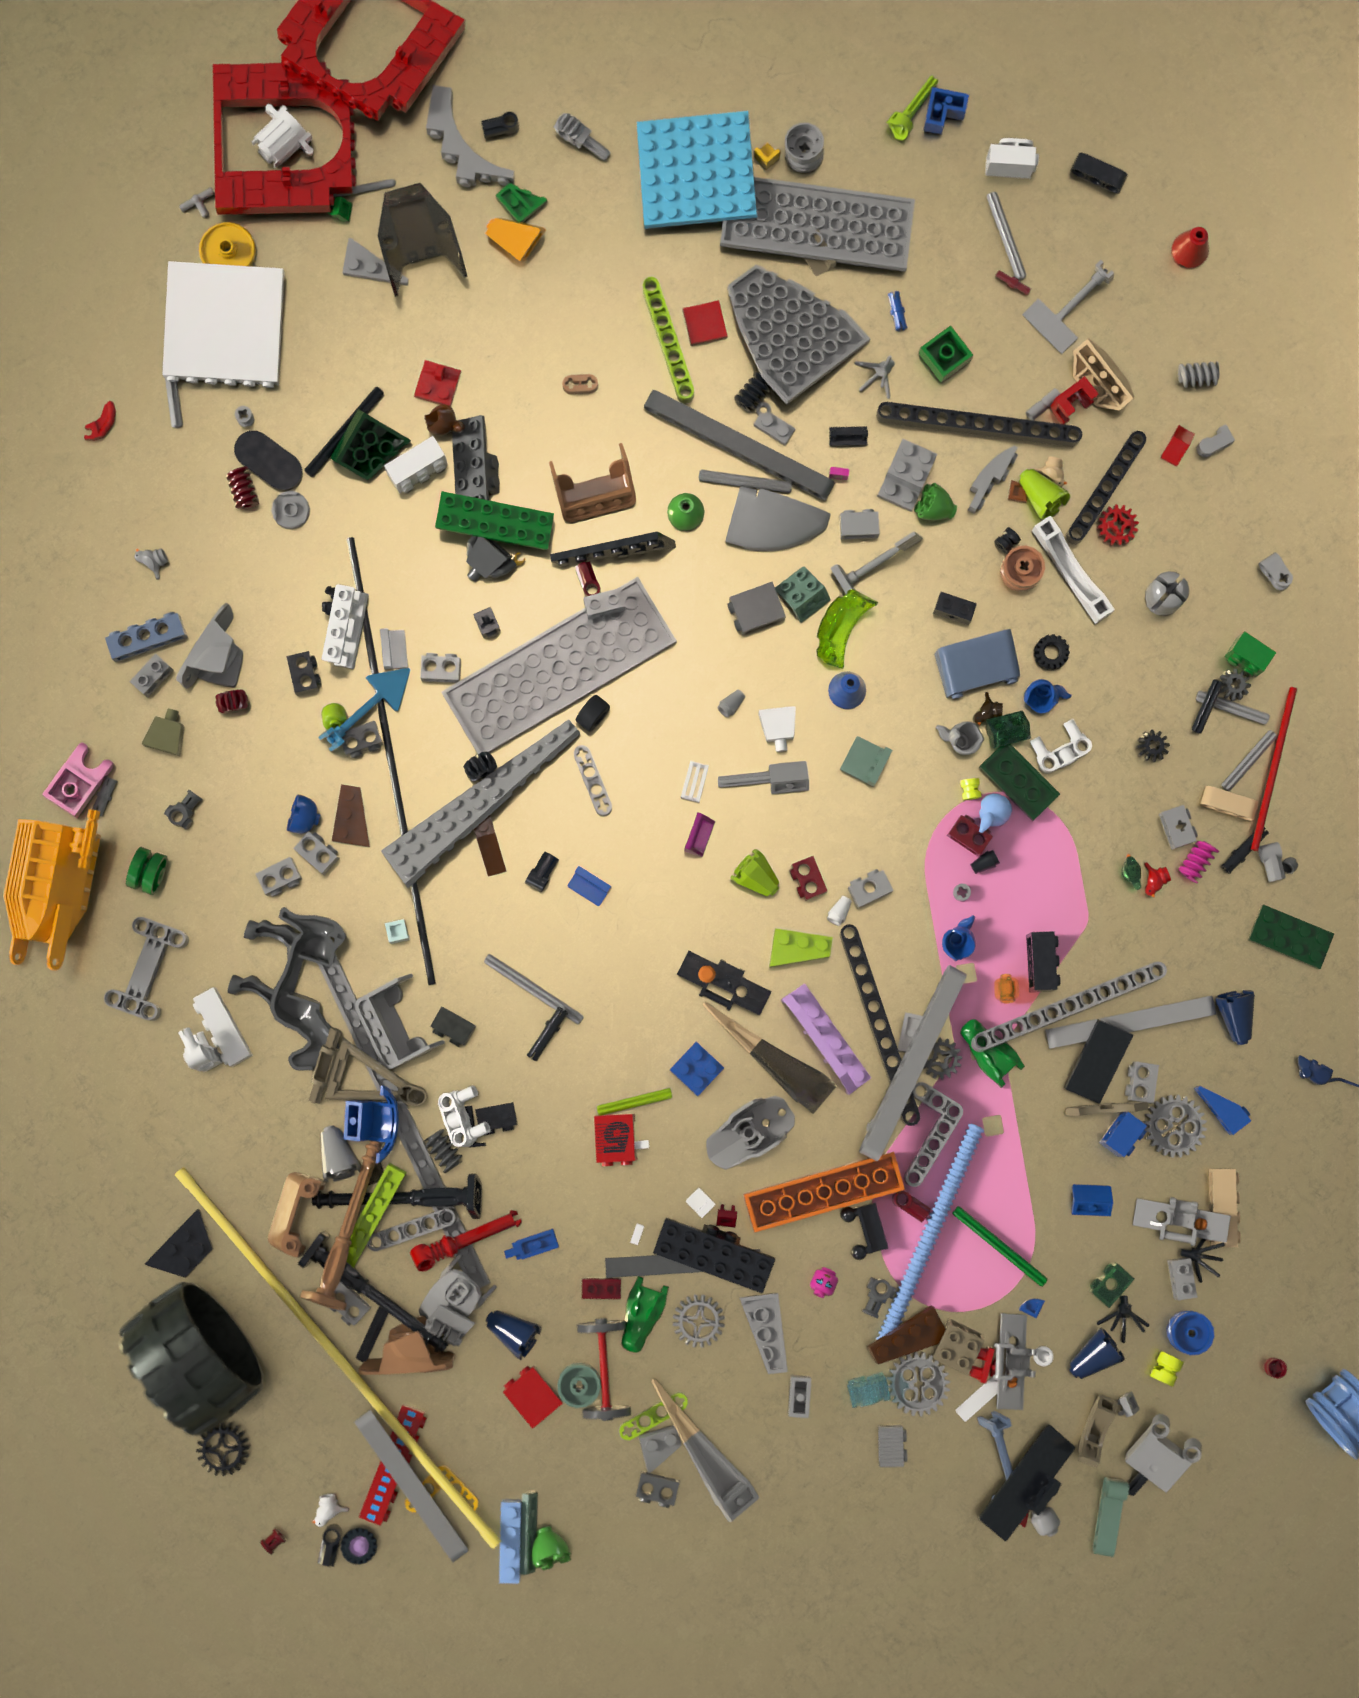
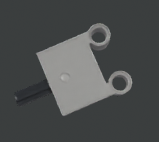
[1125,1414,1202,1496]

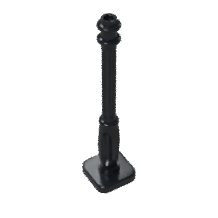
[312,1174,482,1219]
[298,1231,449,1353]

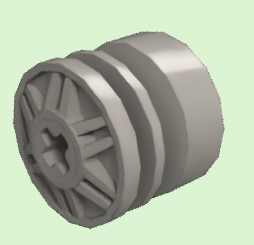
[785,123,824,172]

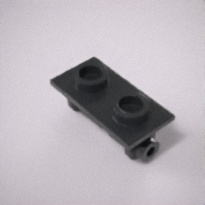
[829,426,868,446]

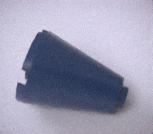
[1215,990,1255,1045]
[485,1310,542,1360]
[1069,1328,1125,1379]

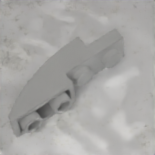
[968,446,1018,513]

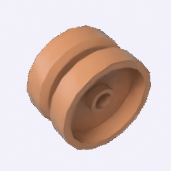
[1000,545,1045,592]

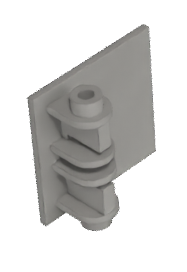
[424,1304,474,1347]

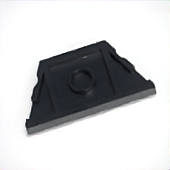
[145,1209,213,1278]

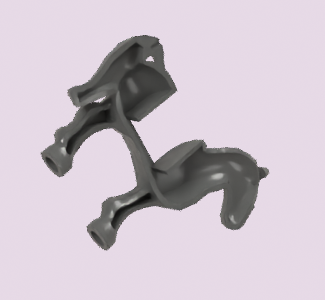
[227,907,346,1071]

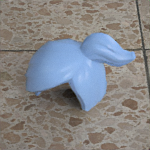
[979,793,1012,833]

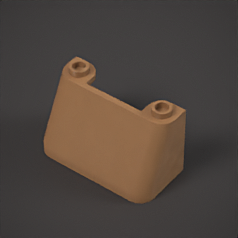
[268,1172,326,1258]

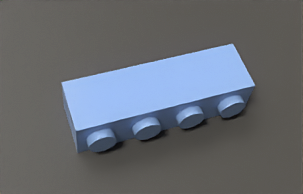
[499,1499,522,1583]

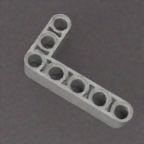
[904,1082,963,1187]

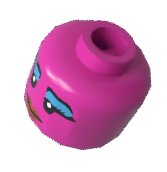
[810,1267,838,1298]

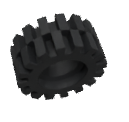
[1034,634,1070,670]

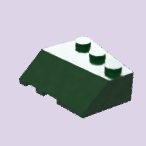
[330,409,411,481]

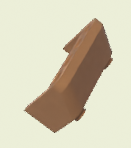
[549,443,636,522]

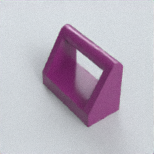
[684,812,715,857]

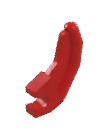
[84,401,116,441]

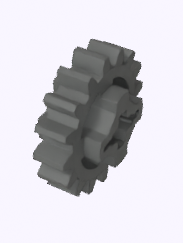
[923,1037,962,1080]

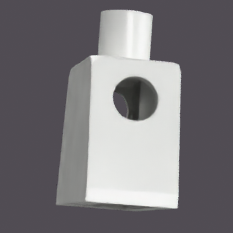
[759,706,796,752]

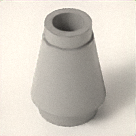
[717,689,745,717]

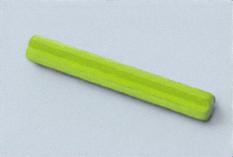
[597,1088,672,1116]

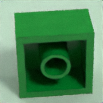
[918,325,973,383]
[1224,631,1277,677]

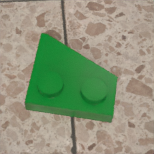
[495,183,547,223]

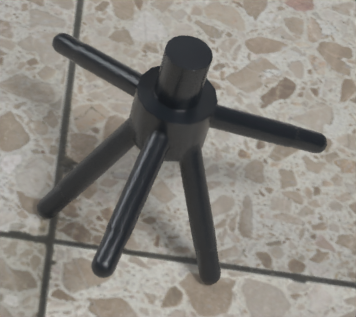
[1181,1238,1225,1283]
[1097,1295,1149,1343]

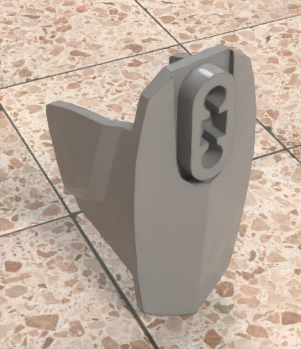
[176,603,243,689]
[706,1096,795,1170]
[418,1253,497,1334]

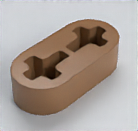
[562,374,598,394]

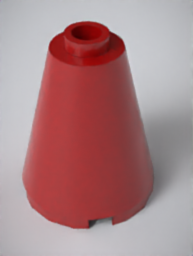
[1171,227,1209,268]

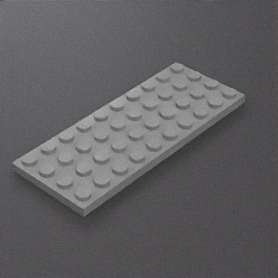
[720,177,915,271]

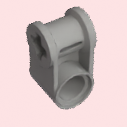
[1259,552,1293,590]

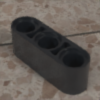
[1071,153,1128,193]

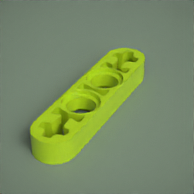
[619,1392,688,1440]

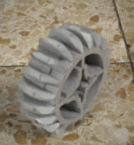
[673,1294,725,1348]

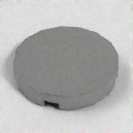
[271,491,310,529]

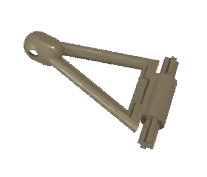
[309,1027,427,1106]

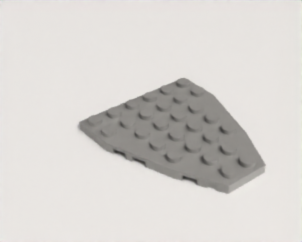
[727,265,870,404]

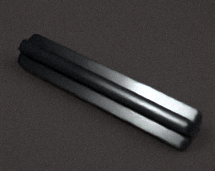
[1192,679,1223,734]
[356,1306,388,1362]

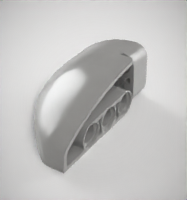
[725,486,831,551]

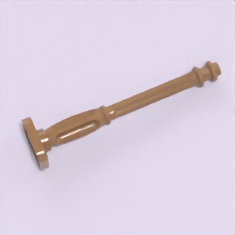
[300,1141,382,1311]

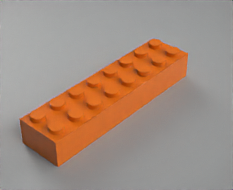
[744,1152,905,1232]

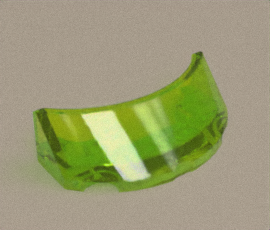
[816,589,878,669]

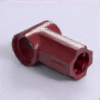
[575,561,601,597]
[892,1190,931,1223]

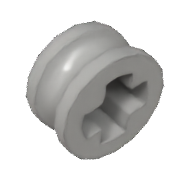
[953,883,971,901]

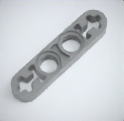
[574,745,612,816]

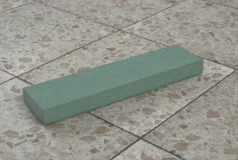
[520,1492,538,1575]

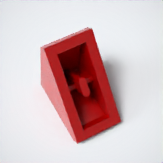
[1160,425,1195,467]

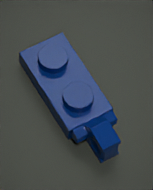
[504,1229,559,1260]

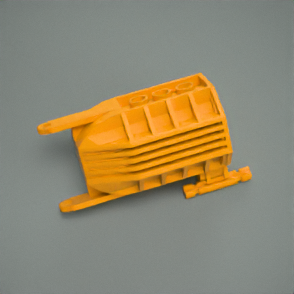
[4,809,101,971]

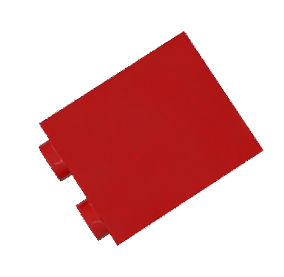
[503,1365,563,1429]

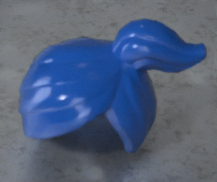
[1024,679,1071,713]
[942,915,976,961]

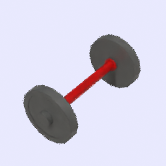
[577,1318,631,1421]

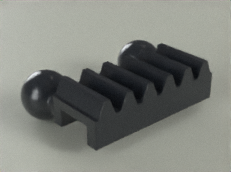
[841,1203,888,1260]

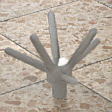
[855,355,895,399]

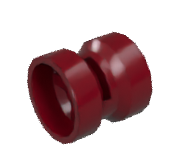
[1263,1357,1287,1379]

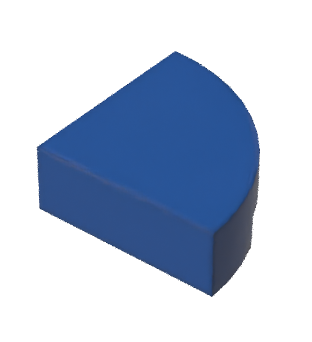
[1018,1299,1045,1319]

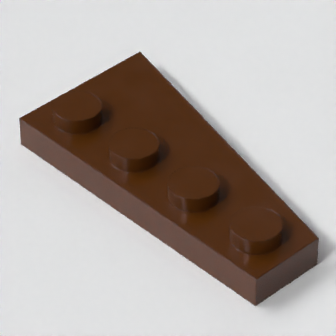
[867,1305,946,1365]

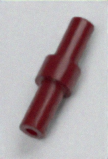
[995,270,1031,295]

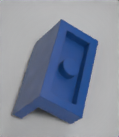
[567,866,611,906]
[1071,1184,1113,1216]

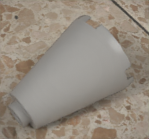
[321,1126,361,1182]

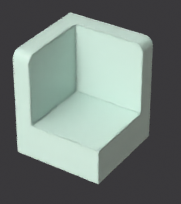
[385,919,410,944]

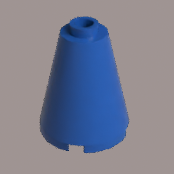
[828,671,866,709]

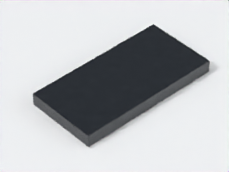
[1064,1019,1134,1104]

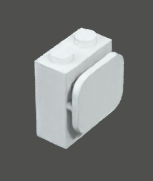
[985,138,1039,178]

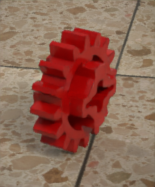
[1097,504,1139,546]

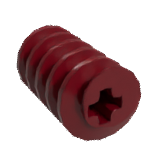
[226,466,259,509]

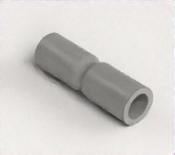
[1026,388,1061,420]

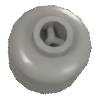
[1031,1507,1060,1537]

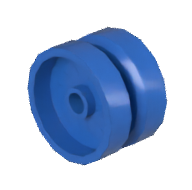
[1166,1310,1214,1355]

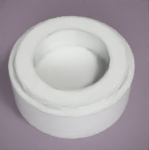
[1033,1346,1053,1366]

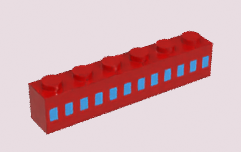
[358,1403,427,1526]

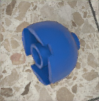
[287,795,320,834]

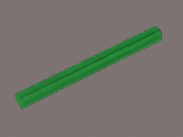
[952,1206,1048,1286]

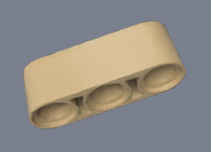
[1200,786,1259,821]

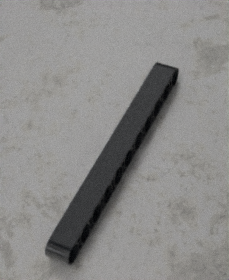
[876,402,1082,447]
[840,924,920,1126]

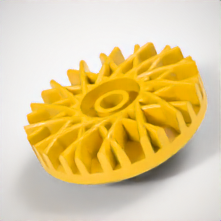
[199,222,257,267]

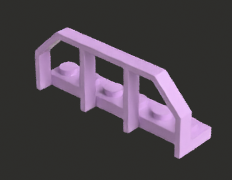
[781,983,871,1095]

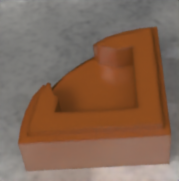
[1008,480,1027,503]

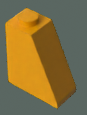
[485,218,546,261]

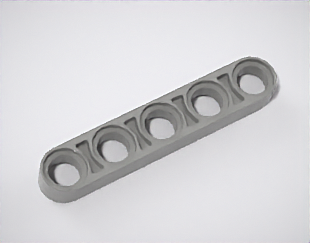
[367,1208,457,1251]

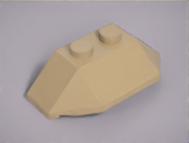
[1073,339,1134,410]

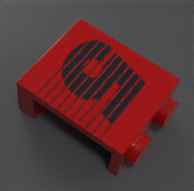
[594,1114,637,1166]

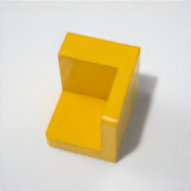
[754,143,781,170]

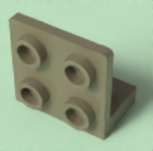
[933,1318,985,1375]

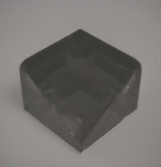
[368,1162,385,1186]

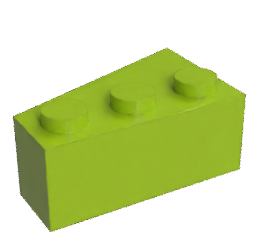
[769,928,833,968]

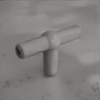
[179,187,215,217]

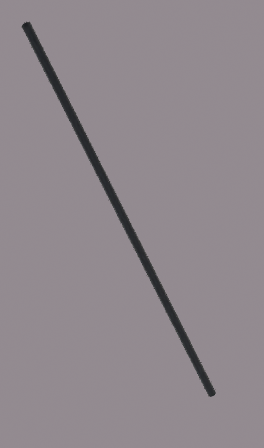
[346,537,436,985]

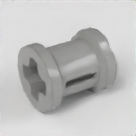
[235,406,254,427]

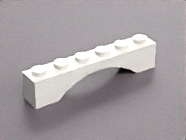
[1032,515,1115,624]

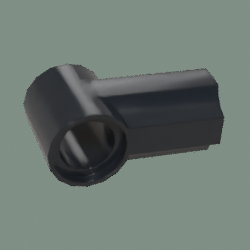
[481,112,520,138]
[525,851,559,892]
[317,1524,342,1567]

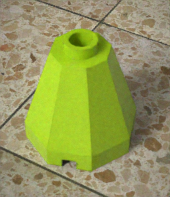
[731,849,779,896]

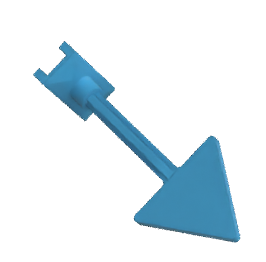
[318,668,410,751]

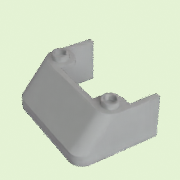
[355,974,445,1069]

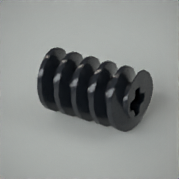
[734,372,770,413]

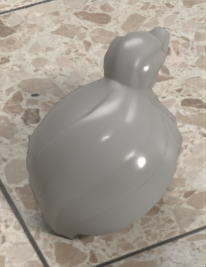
[936,721,984,755]

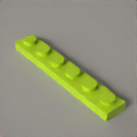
[346,1163,406,1268]

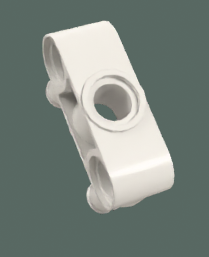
[1030,719,1092,774]
[178,1027,223,1072]
[438,1086,491,1147]

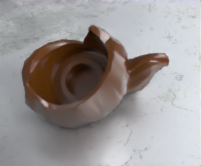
[424,404,465,436]

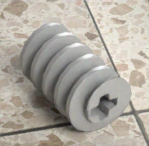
[1178,361,1219,388]

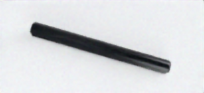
[305,386,384,477]

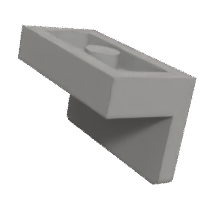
[769,761,809,794]

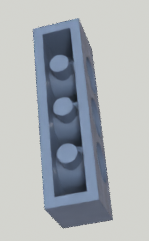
[105,612,188,662]

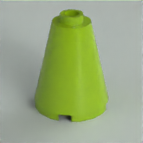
[1019,469,1071,520]

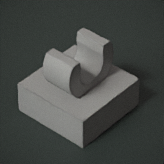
[1117,1392,1140,1417]

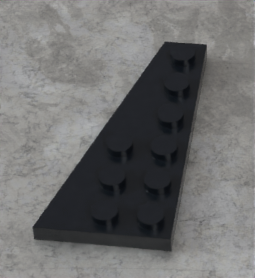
[550,531,676,566]

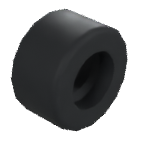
[575,695,610,732]

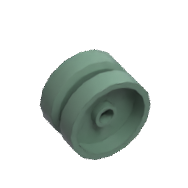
[557,1362,601,1408]

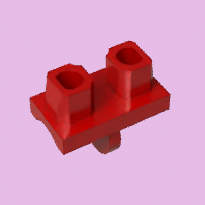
[969,1346,996,1384]

